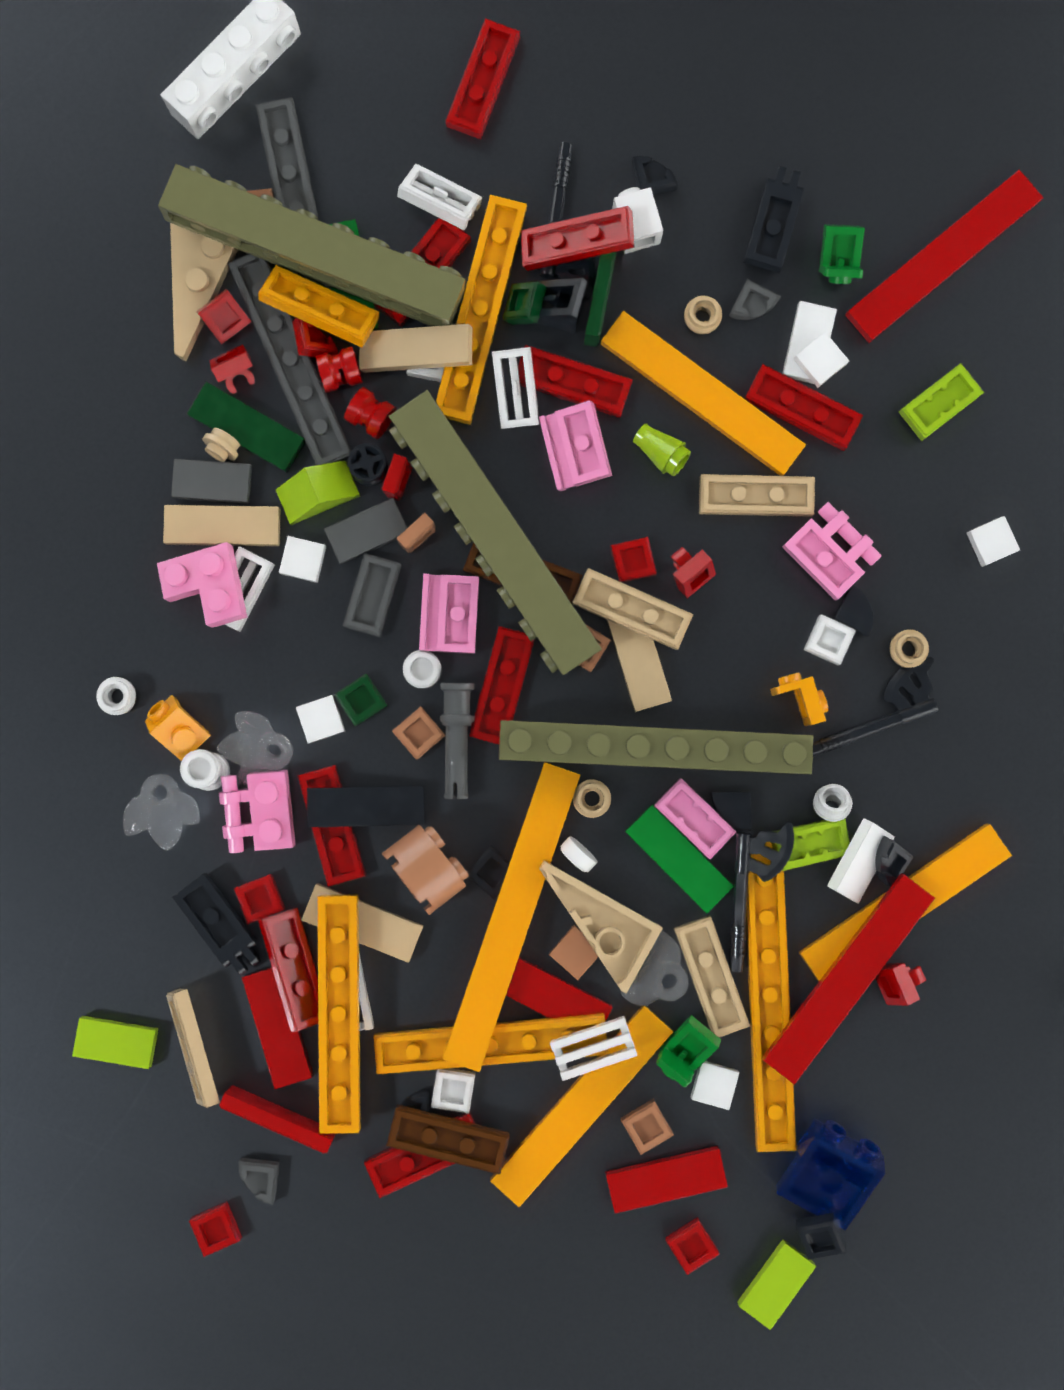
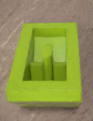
[276,460,360,525]

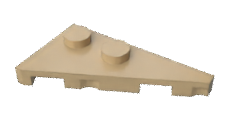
[170,223,238,361]
[539,861,663,994]

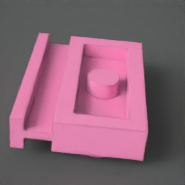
[539,400,612,491]
[419,574,479,654]

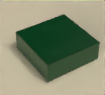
[502,281,547,325]
[334,674,388,726]

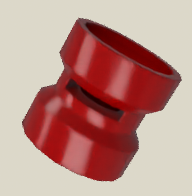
[316,346,363,393]
[344,387,397,440]

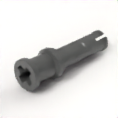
[440,683,474,799]

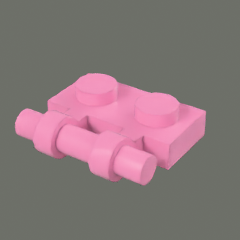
[782,502,882,601]
[219,770,296,853]

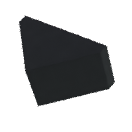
[529,278,587,334]

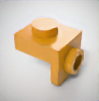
[770,672,828,726]
[145,695,210,761]

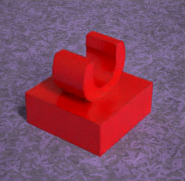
[209,344,255,394]
[670,547,716,599]
[875,963,926,1006]

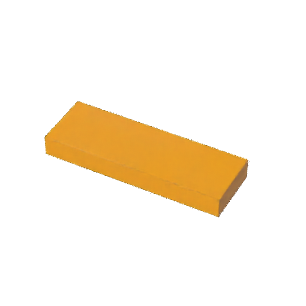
[258,265,379,348]

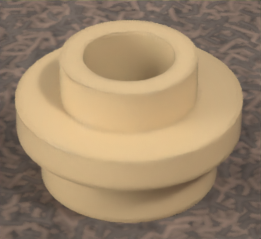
[684,296,722,334]
[202,428,240,462]
[890,630,929,668]
[573,779,611,818]

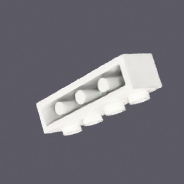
[160,0,301,139]

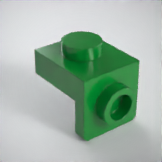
[819,224,865,284]
[656,1015,721,1087]

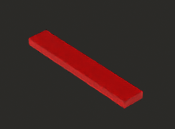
[845,169,1044,343]
[762,873,935,1085]

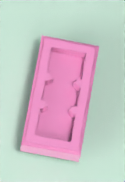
[654,778,736,859]

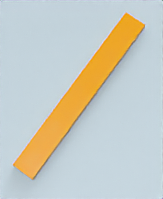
[443,762,580,1072]
[746,842,796,1152]

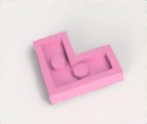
[157,542,247,628]

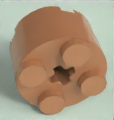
[382,825,469,915]

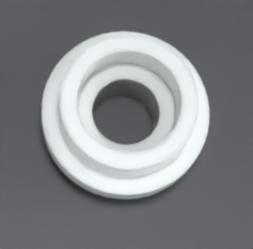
[96,677,136,715]
[813,784,853,822]

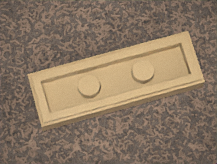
[359,324,473,373]
[699,474,815,517]
[163,505,281,546]
[572,568,693,650]
[606,619,672,712]
[302,883,424,963]
[674,915,750,1037]
[166,988,220,1108]

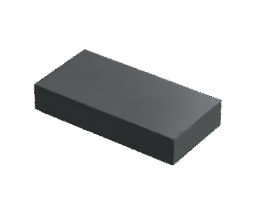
[171,459,252,504]
[324,498,407,565]
[343,553,402,638]

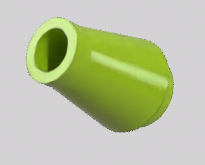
[633,424,691,476]

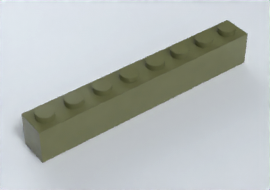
[158,164,465,326]
[389,390,602,675]
[498,720,813,774]

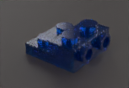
[776,1119,886,1231]

